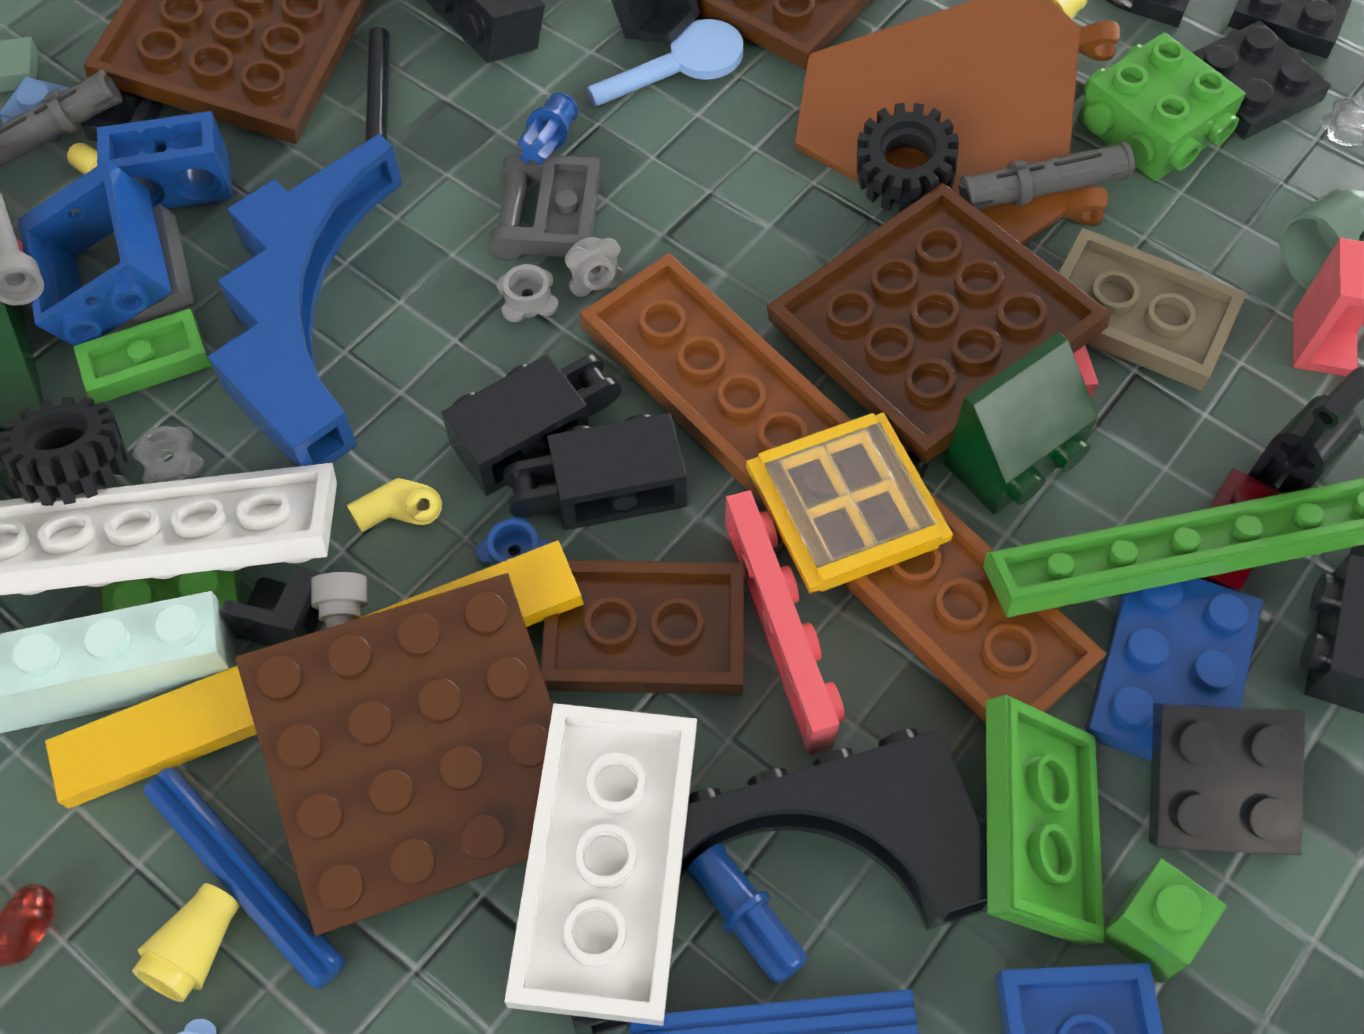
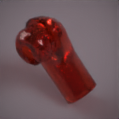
[0,884,55,967]

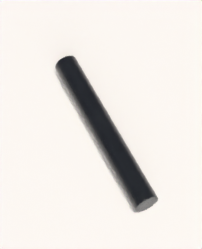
[365,27,390,142]

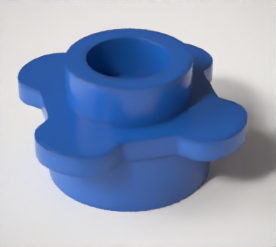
[476,517,550,566]

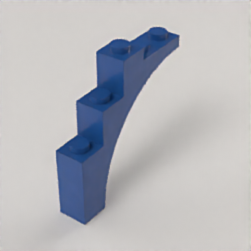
[208,134,402,467]

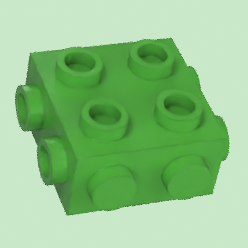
[1077,32,1246,182]

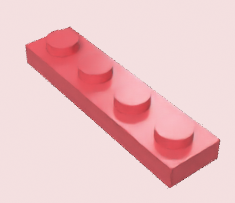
[725,490,845,755]

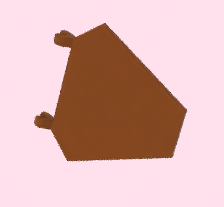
[795,0,1120,245]

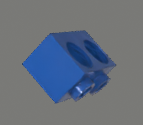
[97,111,233,209]

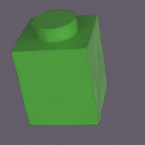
[1104,858,1227,983]

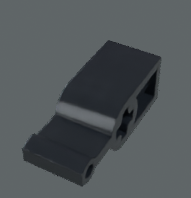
[1248,367,1364,494]

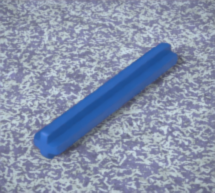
[144,767,345,990]

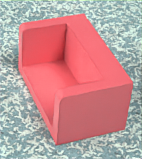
[1293,238,1364,377]

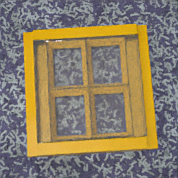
[746,412,953,594]

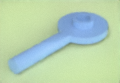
[586,19,743,107]

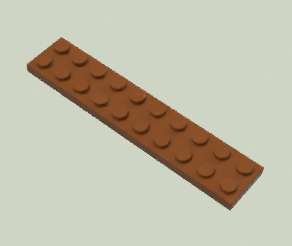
[579,253,1107,724]

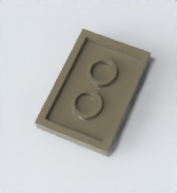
[1059,227,1247,391]

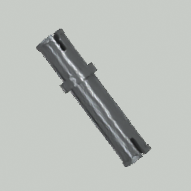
[0,70,123,167]
[959,142,1135,210]

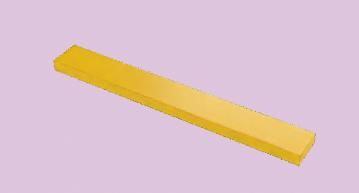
[45,540,584,809]

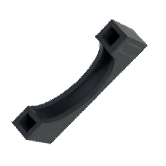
[571,729,987,1034]

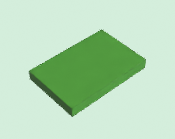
[986,694,1105,946]

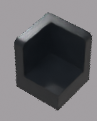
[611,0,701,43]
[220,566,324,646]

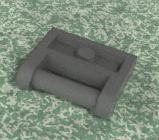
[488,153,601,261]

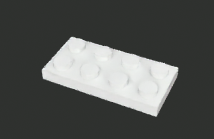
[504,703,697,1026]

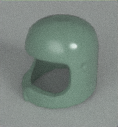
[1280,187,1364,289]

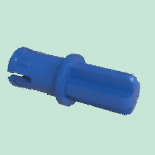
[518,92,578,165]
[686,843,807,984]

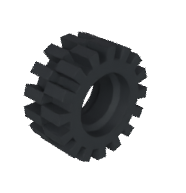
[857,103,959,213]
[0,397,128,506]

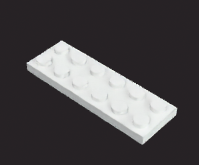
[0,463,337,595]

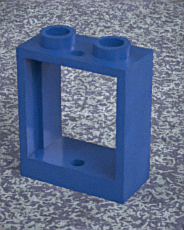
[18,160,172,346]

